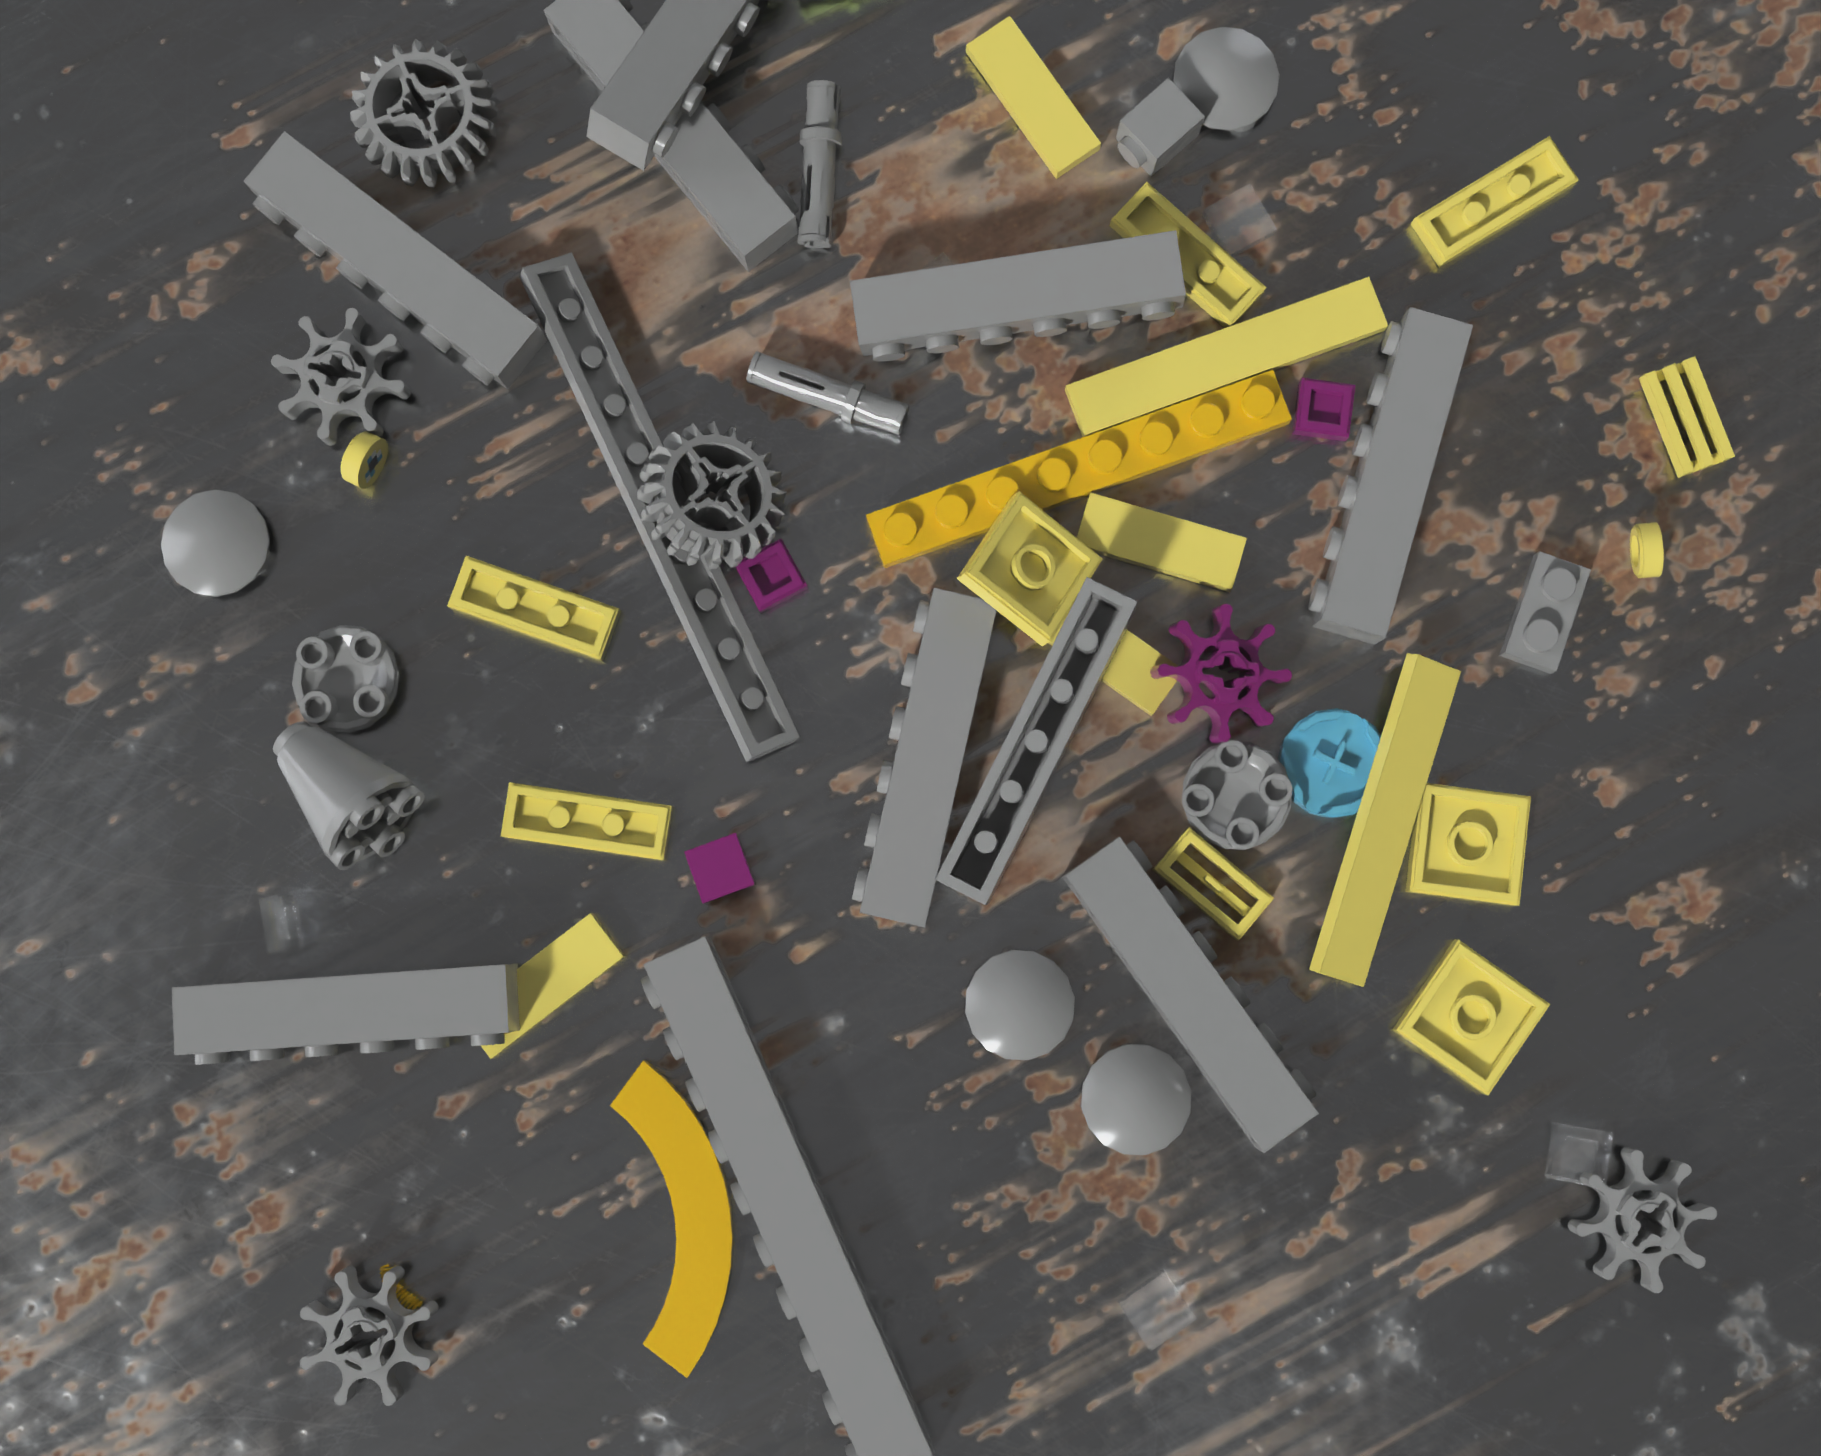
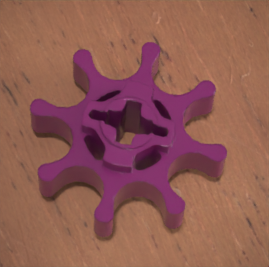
[1150,604,1292,743]

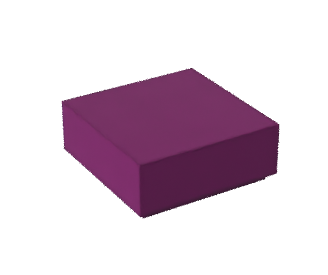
[1292,377,1356,442]
[735,538,808,614]
[684,833,756,904]

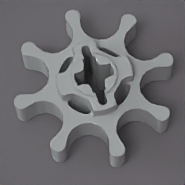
[271,308,411,446]
[1568,1147,1717,1293]
[300,1266,439,1406]

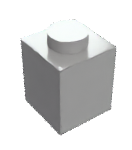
[1116,77,1205,177]

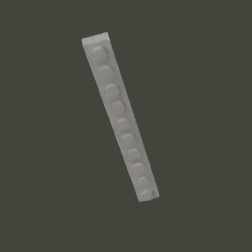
[519,252,800,762]

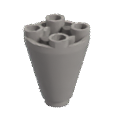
[273,721,425,870]

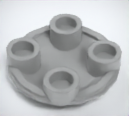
[1173,27,1280,132]
[161,489,271,597]
[292,625,399,733]
[1182,740,1293,850]
[965,950,1075,1060]
[1080,1043,1191,1155]

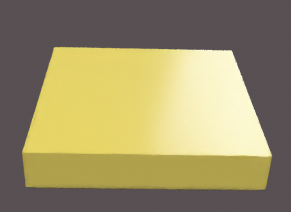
[957,491,1103,646]
[1405,783,1531,906]
[1392,939,1550,1095]

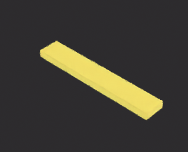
[1065,277,1388,437]
[1309,653,1461,987]

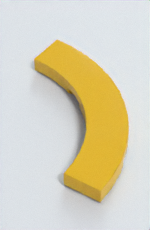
[610,1059,734,1378]

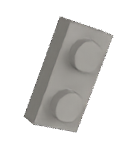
[1499,551,1591,674]

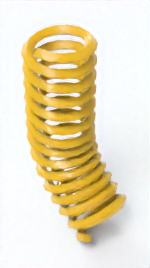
[379,1264,422,1310]

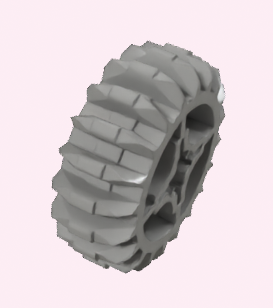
[350,39,498,188]
[637,421,787,571]

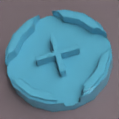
[1278,708,1381,818]

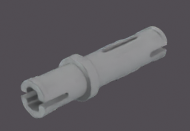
[797,80,842,249]
[746,351,910,436]

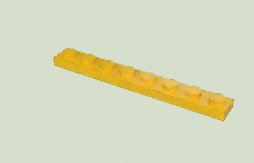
[866,370,1292,569]

